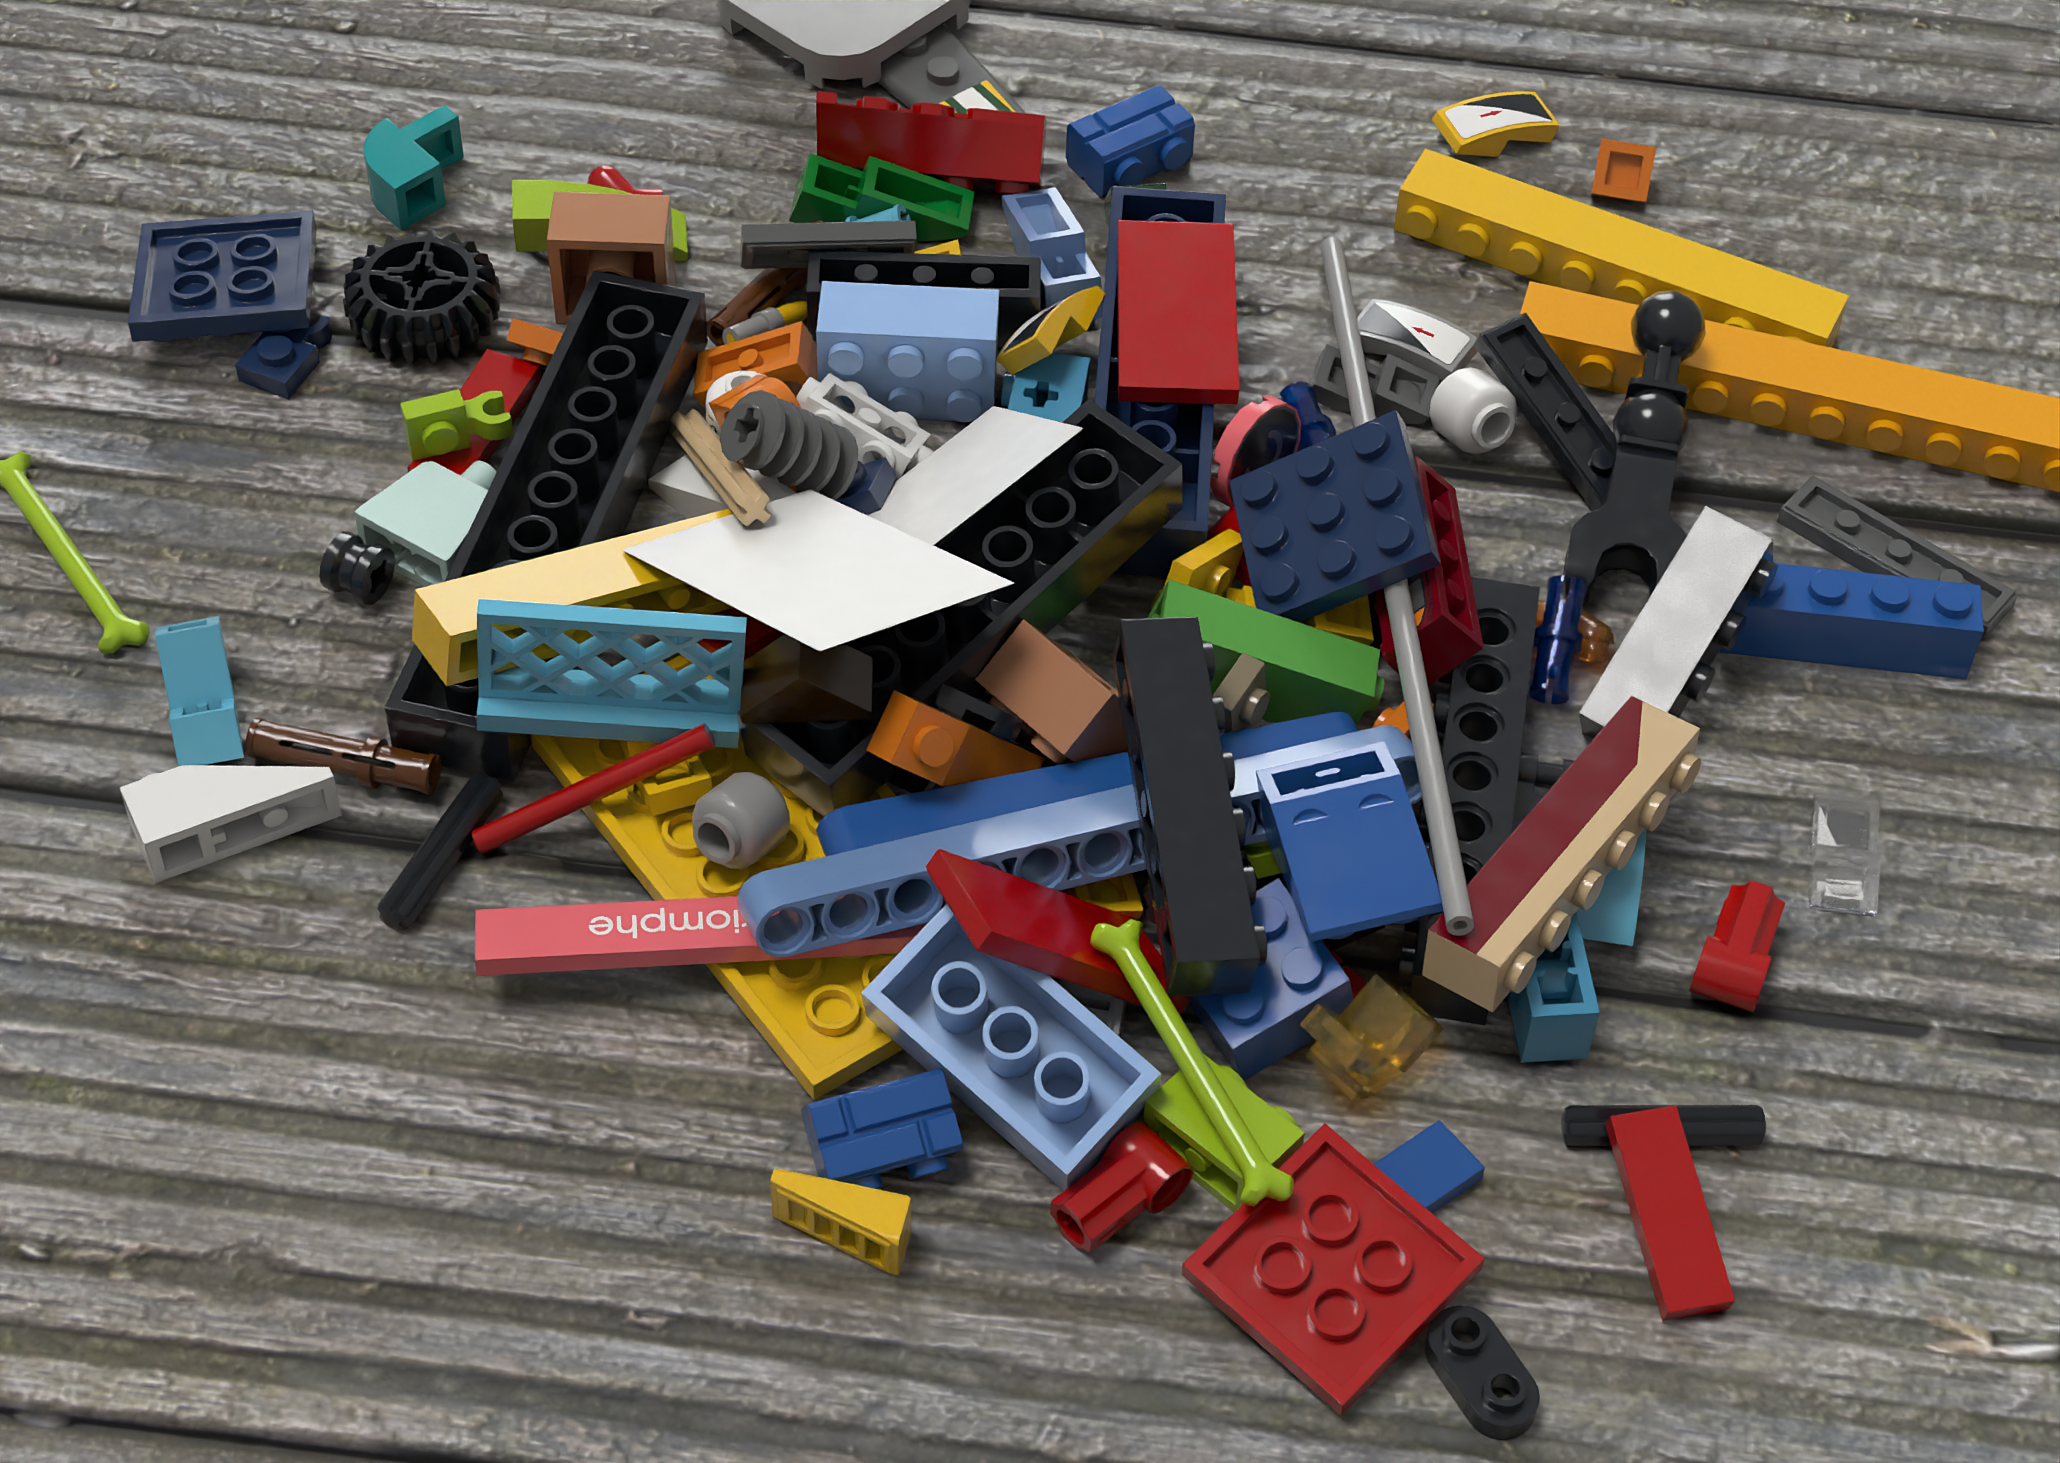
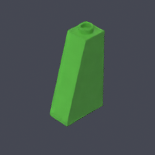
[1147,579,1384,724]

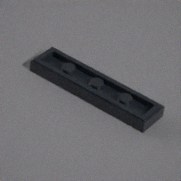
[1474,312,1617,511]

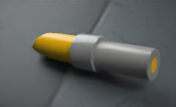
[722,301,807,344]

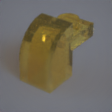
[1300,974,1444,1101]

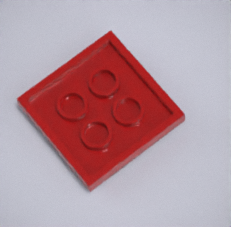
[1181,1123,1485,1416]

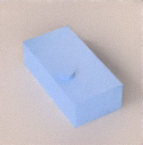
[861,904,1161,1191]

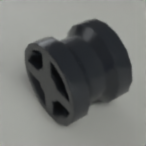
[319,531,396,605]

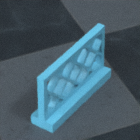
[476,599,747,748]

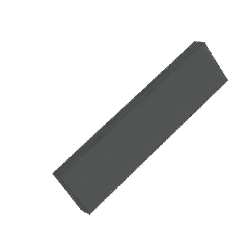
[1777,475,2019,641]

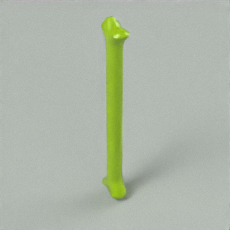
[0,452,150,654]
[1090,919,1294,1207]

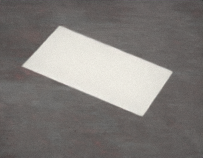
[865,406,1083,546]
[622,490,1014,651]

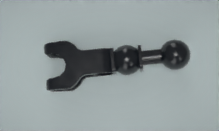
[1560,291,1706,603]

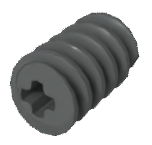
[720,390,858,501]

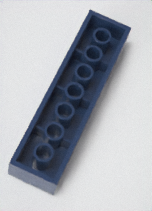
[1095,186,1226,578]

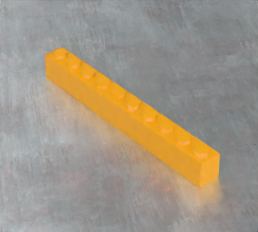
[1520,281,2060,492]

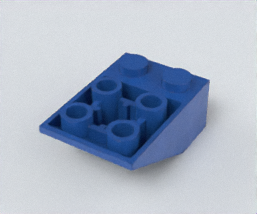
[1256,741,1443,942]

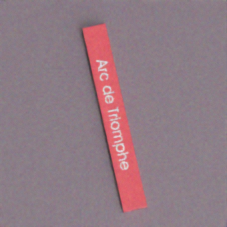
[475,896,927,976]

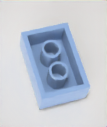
[816,281,999,422]

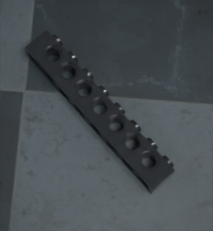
[1397,577,1540,1026]

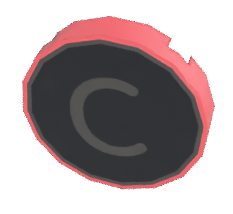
[1210,395,1301,508]

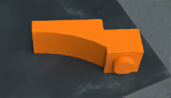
[866,690,1045,787]

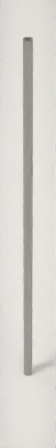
[1320,237,1474,936]

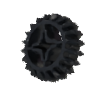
[343,229,501,366]

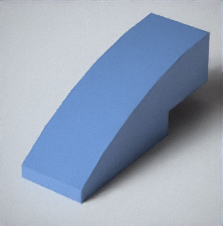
[1002,187,1102,319]

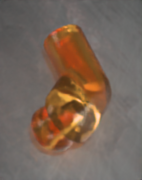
[1535,600,1615,664]

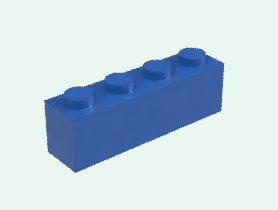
[1720,563,1984,679]

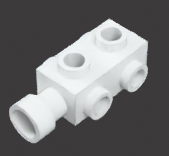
[796,373,934,482]

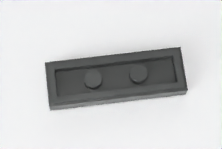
[740,221,917,269]

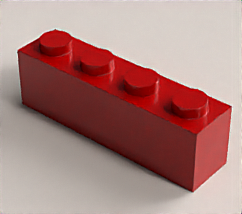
[816,91,1047,195]

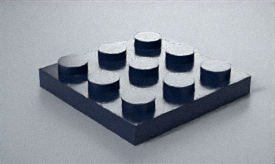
[128,210,317,342]
[1229,410,1441,623]

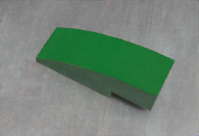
[789,153,974,241]

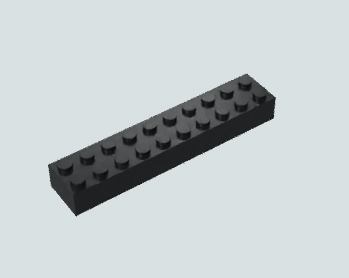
[384,271,708,782]

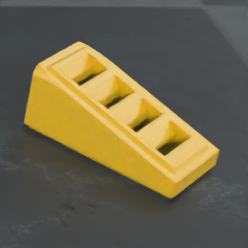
[770,1169,911,1276]

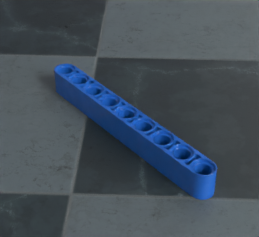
[816,712,1359,885]

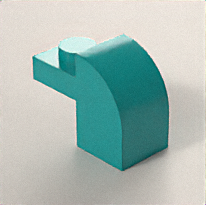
[364,105,464,230]

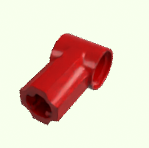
[1689,881,1785,1013]
[1050,1121,1194,1253]

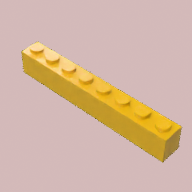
[1394,148,1849,348]

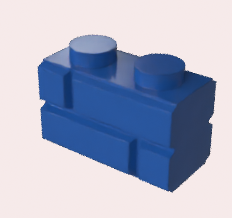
[1065,85,1195,198]
[801,1068,963,1189]

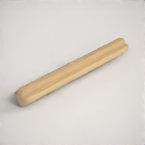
[671,409,771,526]

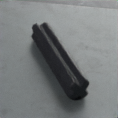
[378,772,503,931]
[1561,1105,1766,1146]

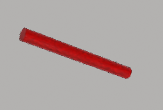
[472,723,716,854]

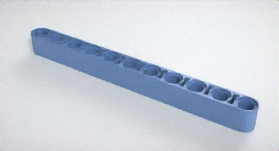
[737,725,1422,957]

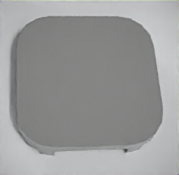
[717,0,971,89]

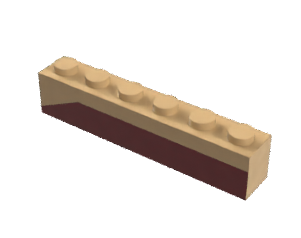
[1422,696,1701,1012]

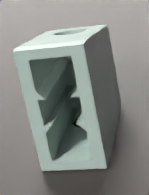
[354,460,497,587]

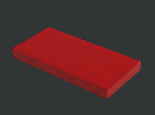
[1117,220,1239,405]
[925,848,1191,1015]

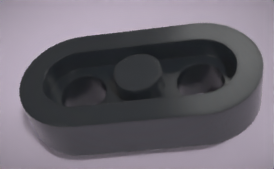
[1425,1305,1540,1440]

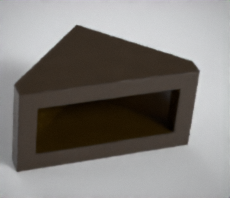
[740,634,874,724]

